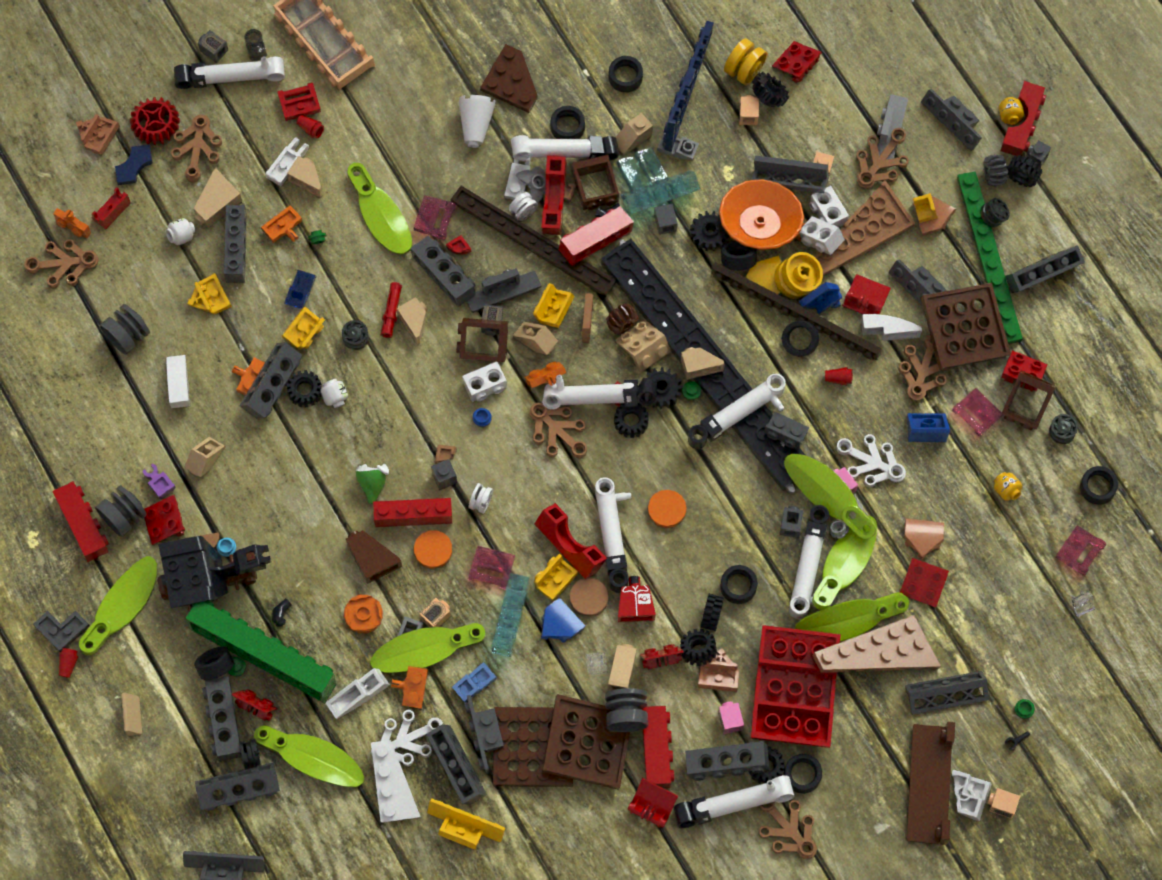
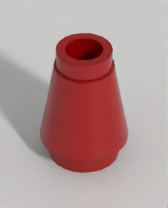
[296,115,324,138]
[825,367,853,386]
[58,648,79,678]

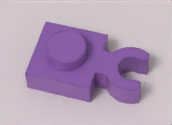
[143,463,176,499]

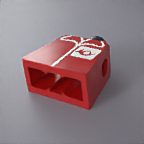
[618,576,656,622]

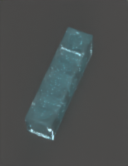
[621,170,700,214]
[492,573,530,657]

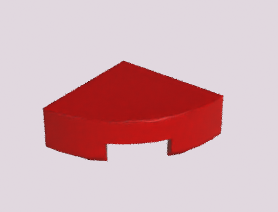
[446,235,472,255]

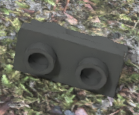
[764,412,809,449]

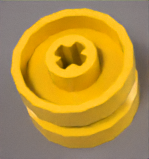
[724,38,768,86]
[774,252,823,299]

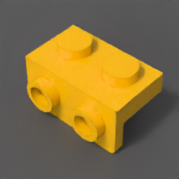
[533,283,575,328]
[281,307,325,351]
[534,554,578,602]

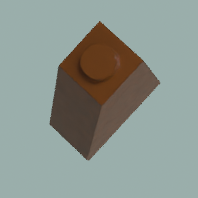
[346,530,402,584]

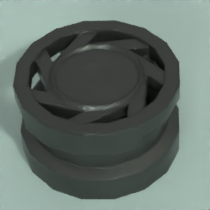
[980,198,1010,228]
[342,320,369,350]
[1049,414,1078,444]
[239,739,261,769]

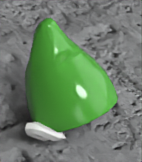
[356,464,389,504]

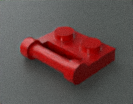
[277,82,321,121]

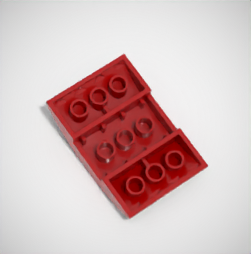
[751,625,841,748]

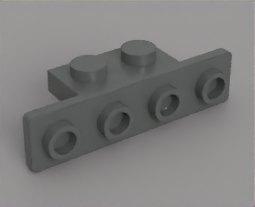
[921,89,982,151]
[889,259,948,316]
[467,268,541,313]
[464,695,504,775]
[183,851,265,880]

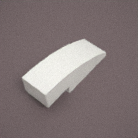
[861,314,922,341]
[166,355,190,408]
[326,668,390,719]

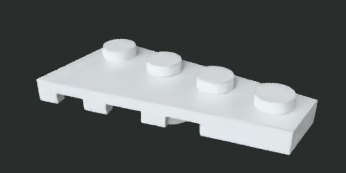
[371,740,420,823]

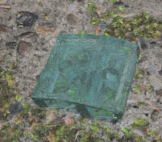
[616,147,668,194]

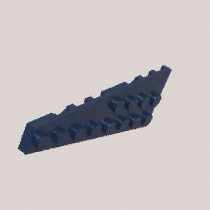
[662,21,714,152]

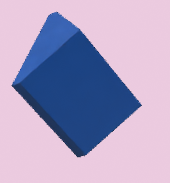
[907,413,950,442]

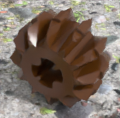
[606,303,639,335]

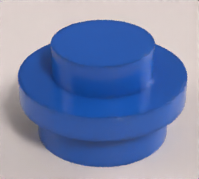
[473,408,492,427]

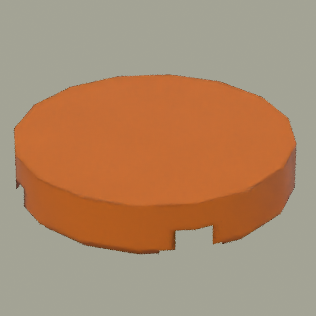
[648,490,687,528]
[414,530,452,569]
[344,595,383,633]

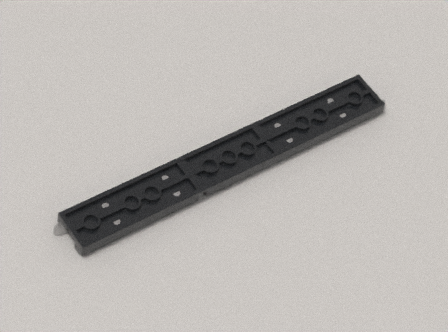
[601,238,805,494]

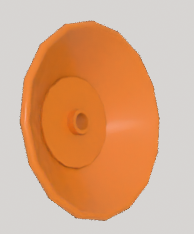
[719,179,804,250]

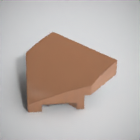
[76,114,120,156]
[913,196,956,236]
[904,518,944,560]
[698,648,739,692]

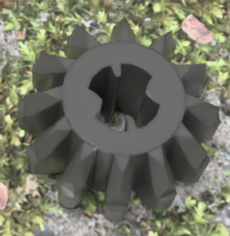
[983,155,1008,186]

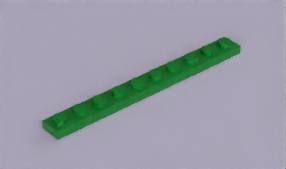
[957,171,1023,344]

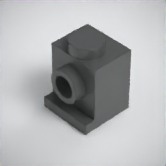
[1026,140,1051,167]
[780,506,804,538]

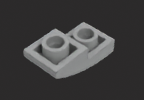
[656,133,699,160]

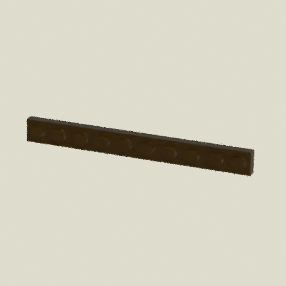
[450,186,616,297]
[711,262,882,360]

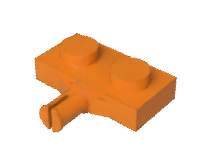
[261,205,302,243]
[53,208,91,239]
[232,357,265,395]
[525,362,566,388]
[391,666,428,709]

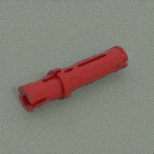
[380,282,402,338]

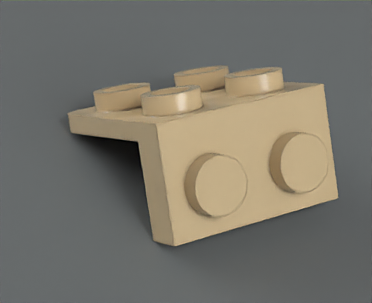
[616,320,671,372]

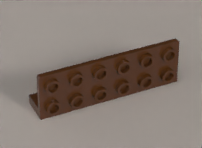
[906,722,955,845]

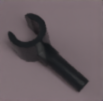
[595,203,620,218]
[1005,731,1030,751]

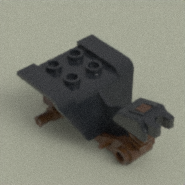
[157,536,271,612]

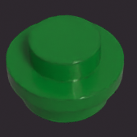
[308,230,327,244]
[682,381,701,400]
[228,657,246,677]
[1015,699,1035,719]

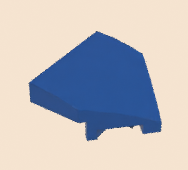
[799,282,842,314]
[541,598,585,643]

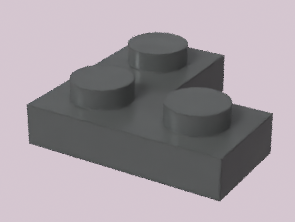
[33,611,90,652]

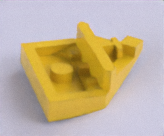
[745,255,781,295]
[187,273,232,314]

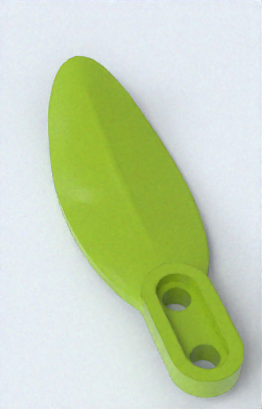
[347,163,412,254]
[784,454,877,539]
[812,516,877,610]
[79,556,157,655]
[795,592,909,641]
[370,623,485,673]
[254,725,364,787]

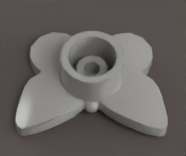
[516,166,546,203]

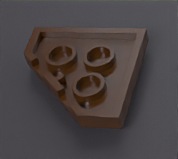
[480,44,538,113]

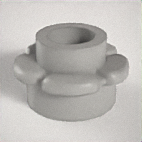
[830,520,849,539]

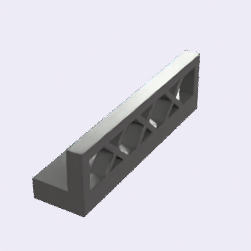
[752,156,829,193]
[905,671,989,715]

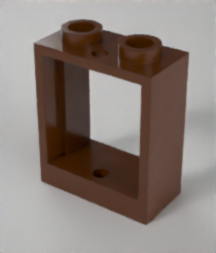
[572,155,619,210]
[456,318,509,362]
[1001,370,1056,430]

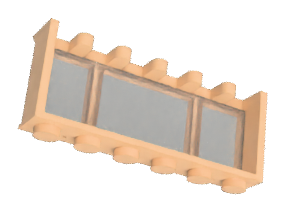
[273,0,375,90]

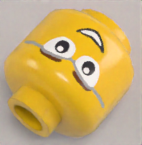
[998,97,1024,125]
[994,472,1023,501]

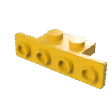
[427,799,505,850]

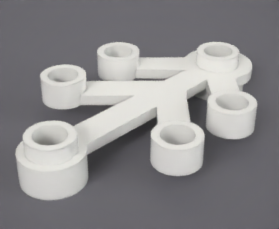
[836,434,906,488]
[371,710,443,766]

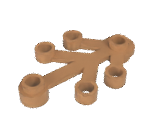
[171,115,222,183]
[856,128,909,189]
[24,239,99,288]
[898,335,950,401]
[530,403,587,458]
[759,800,817,859]

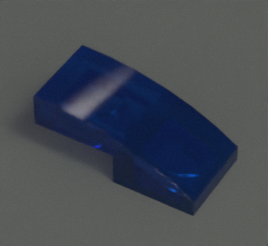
[284,270,317,309]

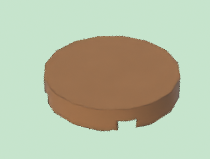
[570,578,609,616]

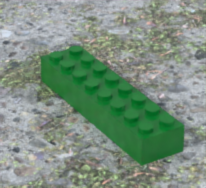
[186,601,337,704]

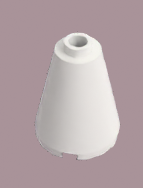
[459,95,495,148]

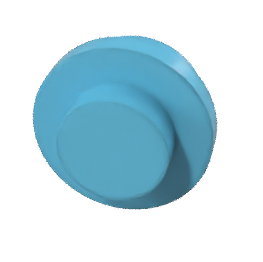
[217,538,236,557]

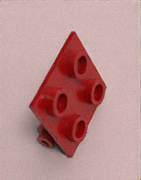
[772,41,822,83]
[842,274,891,315]
[1001,350,1048,392]
[144,494,185,545]
[900,558,949,607]
[640,644,683,670]
[232,689,278,721]
[628,778,678,828]

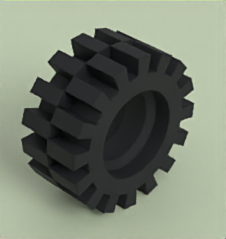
[1007,155,1042,187]
[287,370,322,408]
[614,403,649,438]
[700,593,724,631]
[680,629,717,666]
[749,746,785,784]

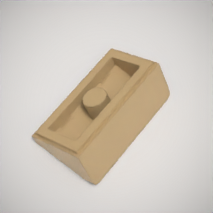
[121,693,142,736]

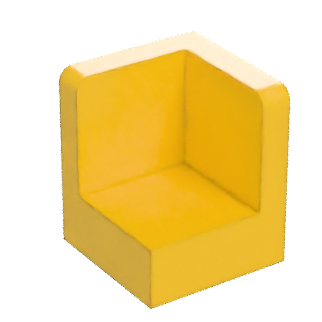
[913,193,938,223]

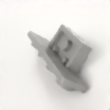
[877,94,908,160]

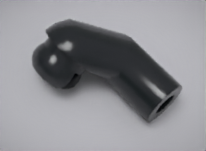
[272,598,292,627]

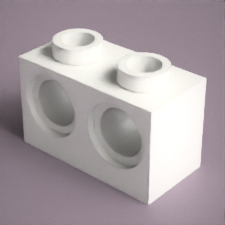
[809,186,849,227]
[799,216,845,255]
[462,362,507,402]

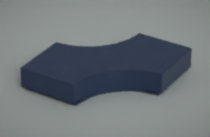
[115,144,153,186]

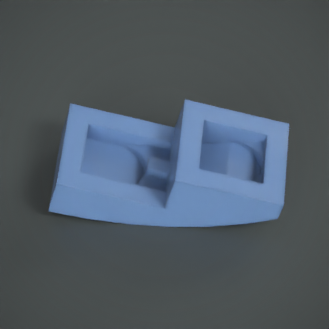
[452,662,497,702]

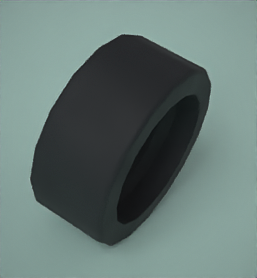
[609,56,643,93]
[550,106,585,139]
[721,241,757,271]
[781,321,819,357]
[1080,466,1119,505]
[720,565,758,604]
[194,647,234,681]
[784,753,822,794]

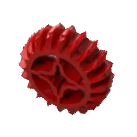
[130,96,180,146]

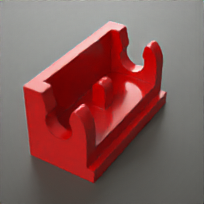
[91,187,131,230]

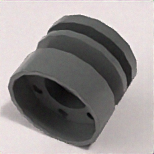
[99,304,150,355]
[95,485,147,537]
[605,688,648,732]

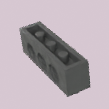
[224,205,247,283]
[410,236,476,307]
[1005,245,1085,293]
[239,342,302,419]
[202,676,242,761]
[426,724,487,805]
[685,741,769,781]
[195,762,280,811]

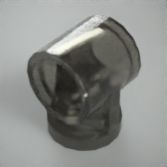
[244,29,267,61]

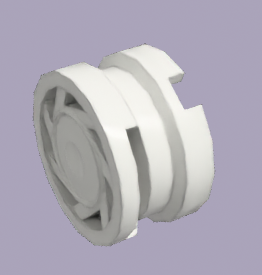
[509,192,538,221]
[469,483,493,514]

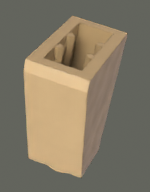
[194,169,242,228]
[608,644,637,692]

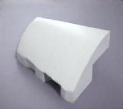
[952,770,992,821]

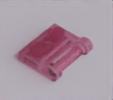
[414,195,456,240]
[952,388,1002,437]
[1056,525,1106,575]
[468,546,515,589]

